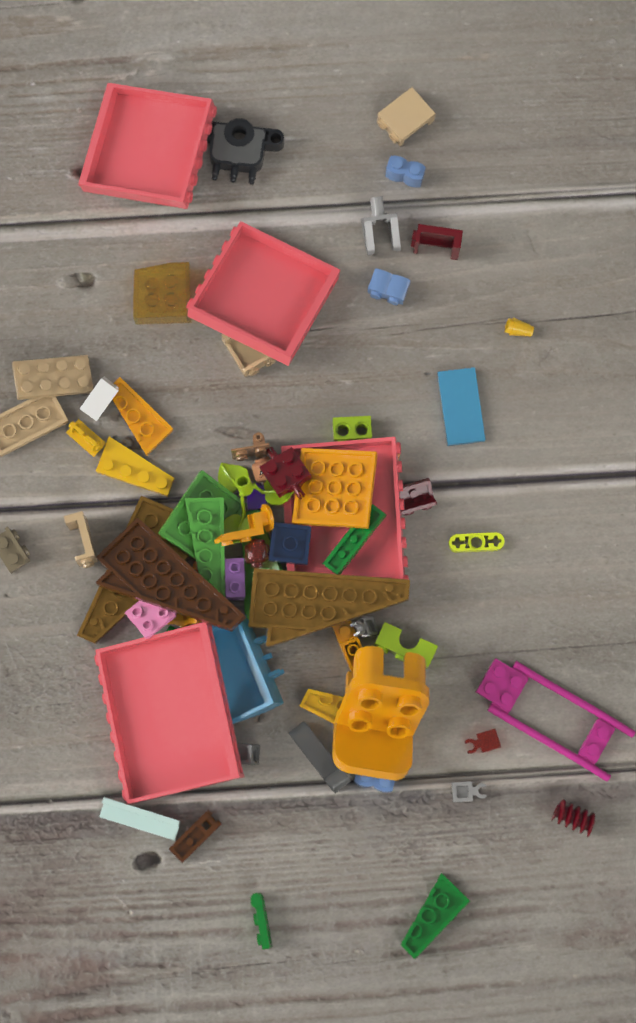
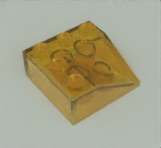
[133,262,192,325]

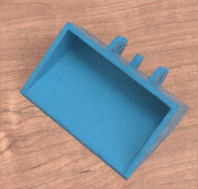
[212,614,285,724]

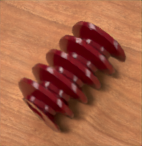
[551,799,595,837]

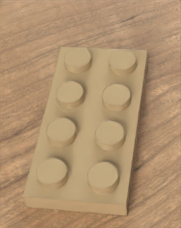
[12,355,94,400]
[0,396,69,457]

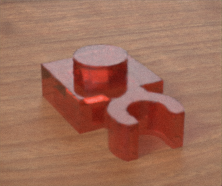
[464,729,501,754]

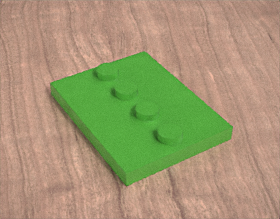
[158,470,247,561]

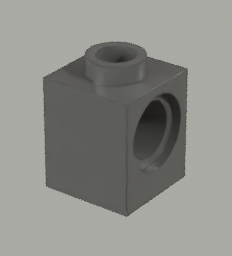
[237,743,260,765]

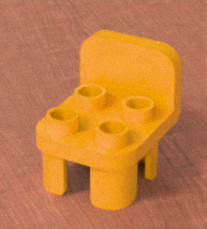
[332,646,430,780]

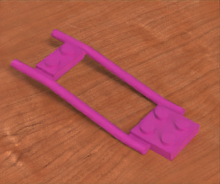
[475,658,636,782]

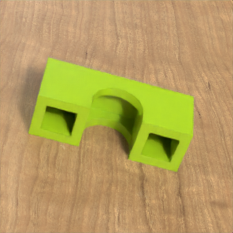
[374,622,438,669]

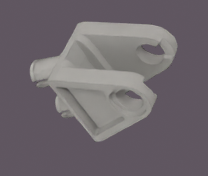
[361,196,401,256]

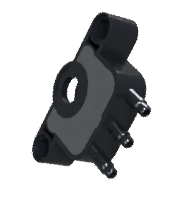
[207,118,284,185]

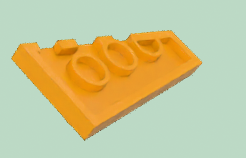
[112,377,174,456]

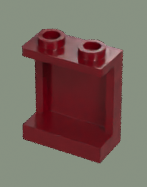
[411,224,463,260]

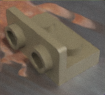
[0,527,30,573]

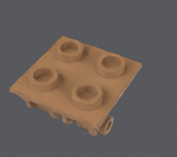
[231,432,270,461]

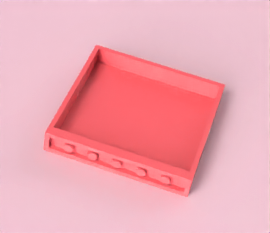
[78,83,217,209]
[186,221,340,366]

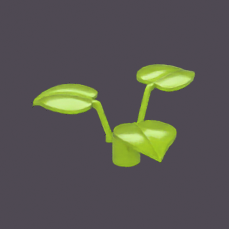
[218,463,294,543]

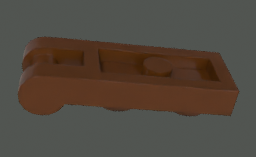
[169,810,222,863]

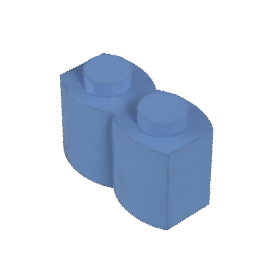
[385,156,426,188]
[368,268,410,305]
[354,774,395,793]

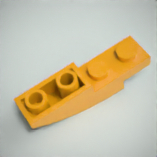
[331,620,362,672]

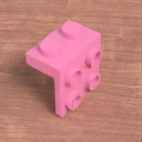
[125,601,176,639]

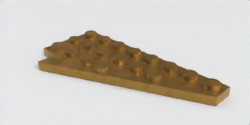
[77,496,189,644]

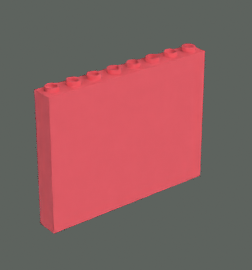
[281,437,409,580]
[94,622,244,804]

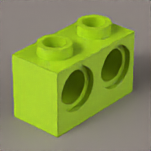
[332,416,372,442]

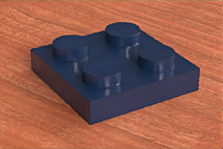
[268,522,311,566]

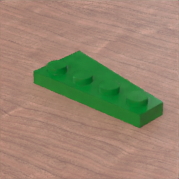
[400,873,470,959]

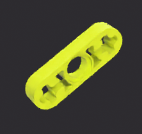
[448,532,505,553]

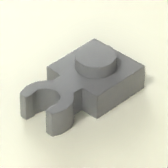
[350,616,379,638]
[452,781,487,803]

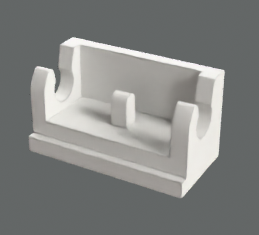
[80,376,119,421]

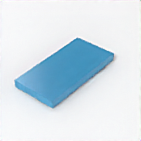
[437,367,485,446]

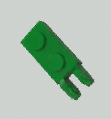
[250,893,273,950]

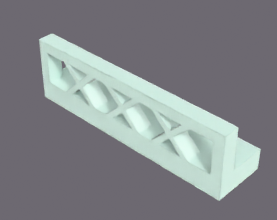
[99,797,181,841]

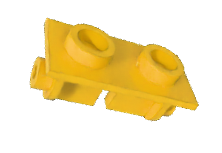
[66,419,106,457]

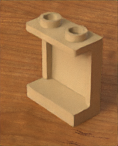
[377,87,435,147]
[221,334,276,377]
[63,511,98,568]

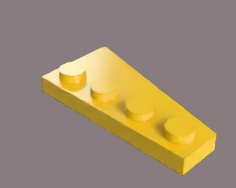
[96,436,174,497]
[299,689,344,724]

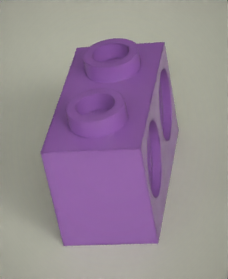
[225,558,245,601]

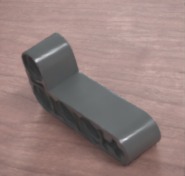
[289,721,351,794]

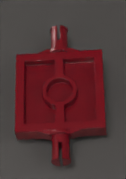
[259,447,312,499]

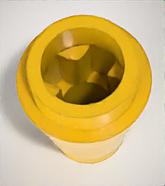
[505,317,534,337]

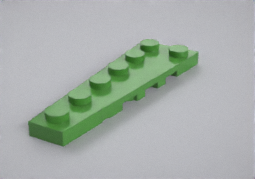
[185,497,225,597]

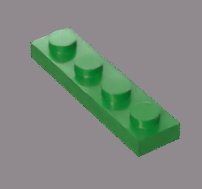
[323,504,387,574]

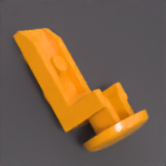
[214,504,274,546]

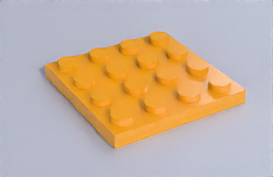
[292,448,378,529]

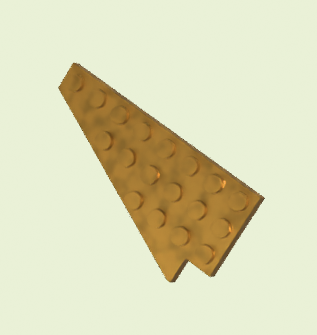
[248,568,410,647]

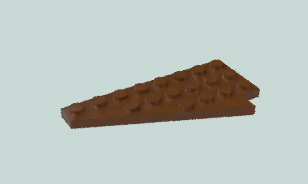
[96,517,246,632]

